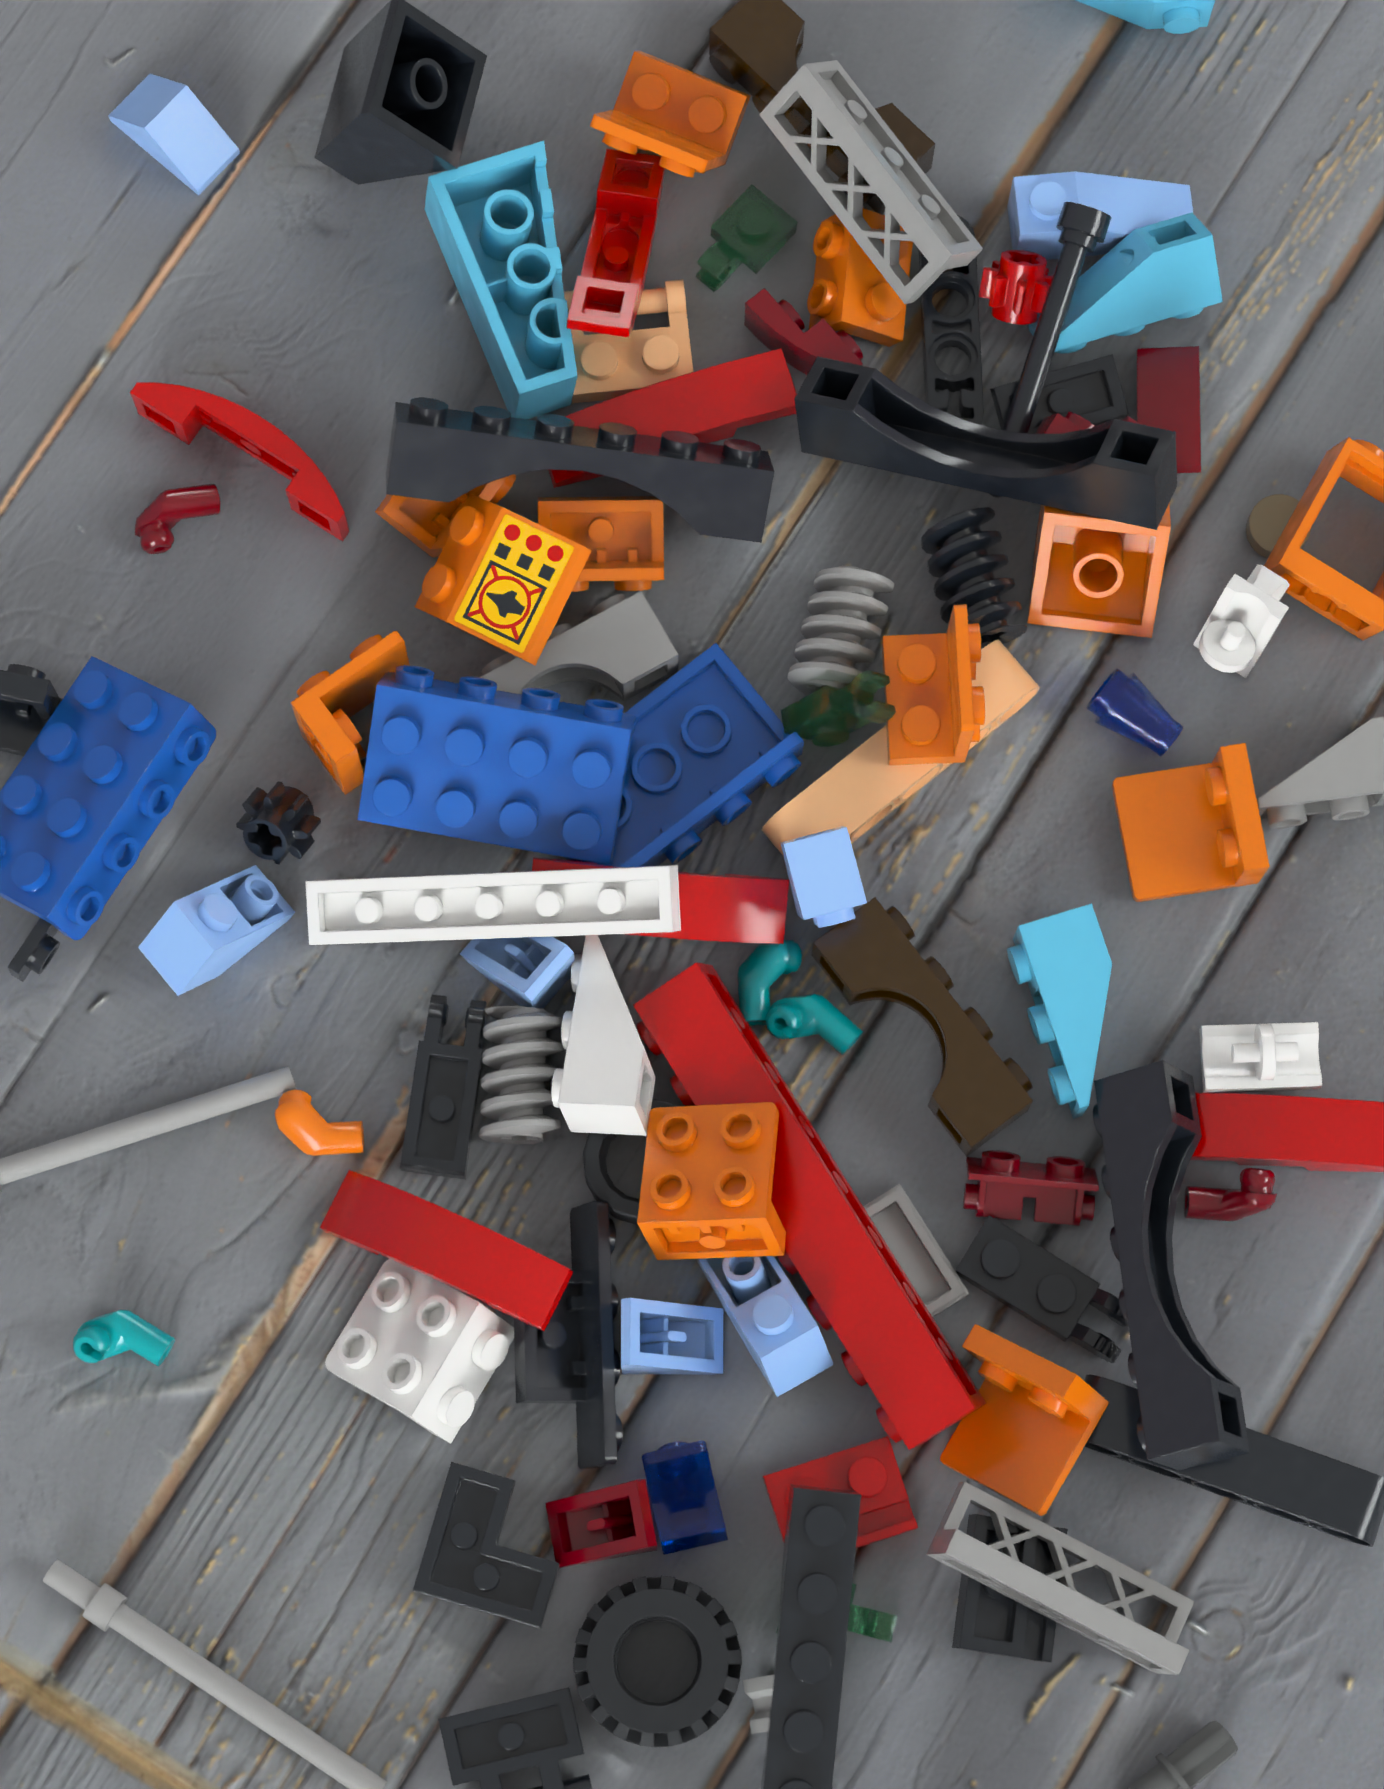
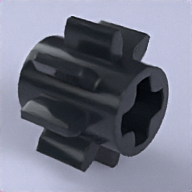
[236,781,321,864]

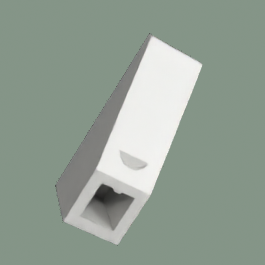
[551,935,656,1136]

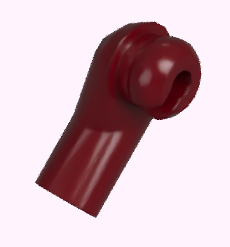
[135,484,220,554]

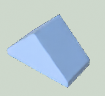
[108,74,240,196]
[460,936,575,1009]
[621,1298,723,1375]

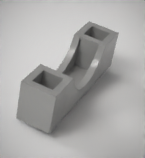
[479,591,679,701]

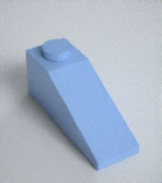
[1007,171,1193,260]

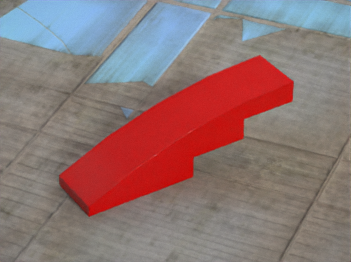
[548,348,797,488]
[1191,1093,1384,1172]

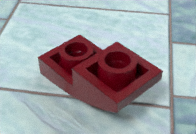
[744,288,863,375]
[1137,346,1201,473]

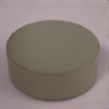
[1246,494,1311,559]

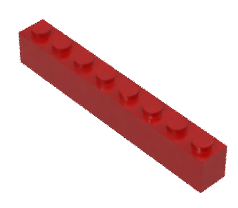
[633,962,986,1450]

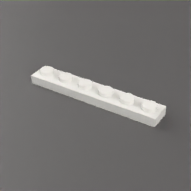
[306,865,681,945]

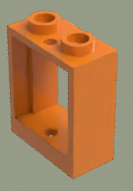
[1264,437,1384,640]

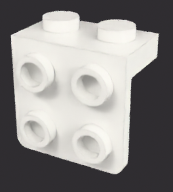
[325,1259,514,1444]

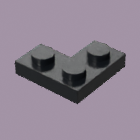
[413,1462,560,1629]

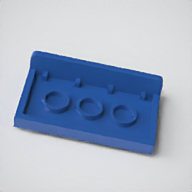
[564,643,804,867]
[0,656,216,940]
[358,665,636,865]

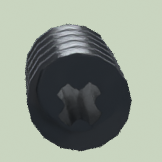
[921,507,1027,648]

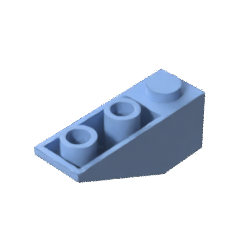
[696,1256,834,1397]

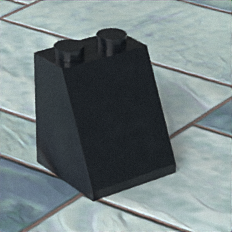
[314,0,487,185]

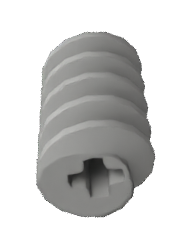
[787,566,895,706]
[479,1006,564,1145]

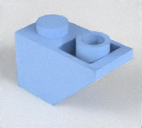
[781,826,867,928]
[138,865,295,996]

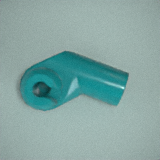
[737,939,803,1026]
[766,994,864,1055]
[73,1309,176,1366]

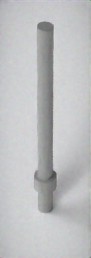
[0,1066,297,1192]
[43,1559,387,1789]

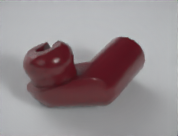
[1184,1168,1277,1222]

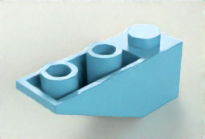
[1028,212,1223,354]
[1007,903,1112,1119]

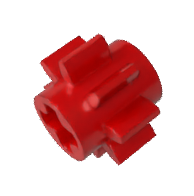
[979,250,1053,325]

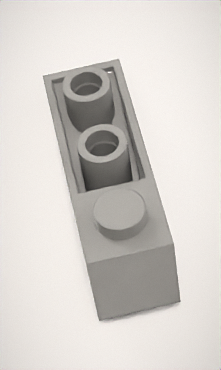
[1257,716,1384,829]

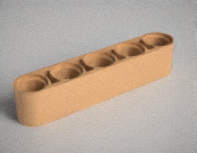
[762,639,1040,855]

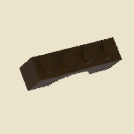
[709,0,935,214]
[811,897,1033,1157]

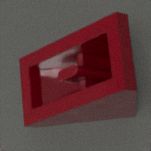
[545,1479,657,1568]

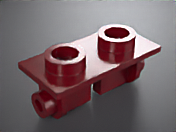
[963,1150,1099,1226]

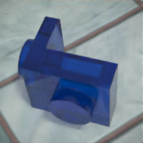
[641,1440,728,1555]

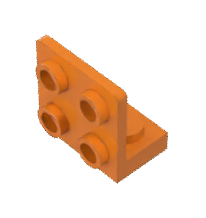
[590,51,751,178]
[882,604,985,766]
[291,631,410,795]
[1112,743,1270,902]
[637,1102,786,1260]
[940,1324,1110,1516]

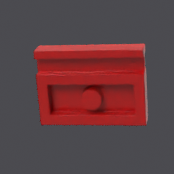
[763,1436,918,1549]

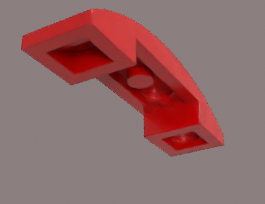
[567,149,665,338]
[130,382,350,542]
[532,858,789,944]
[320,1170,573,1331]

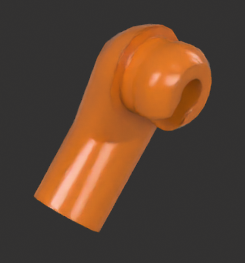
[275,1089,364,1156]

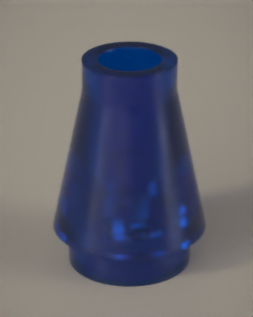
[1086,668,1183,757]

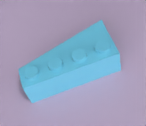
[424,140,578,419]

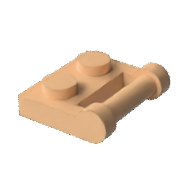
[564,279,693,404]

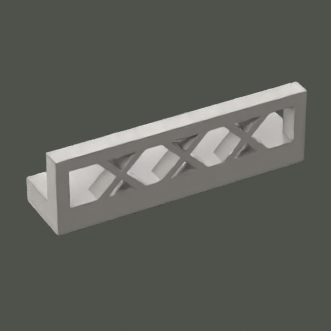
[759,60,983,304]
[926,1481,1194,1675]

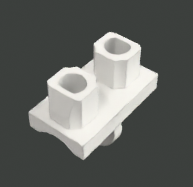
[1193,564,1290,678]
[1199,1022,1322,1093]

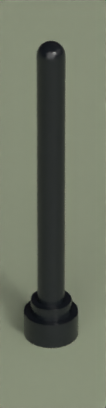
[988,202,1112,498]

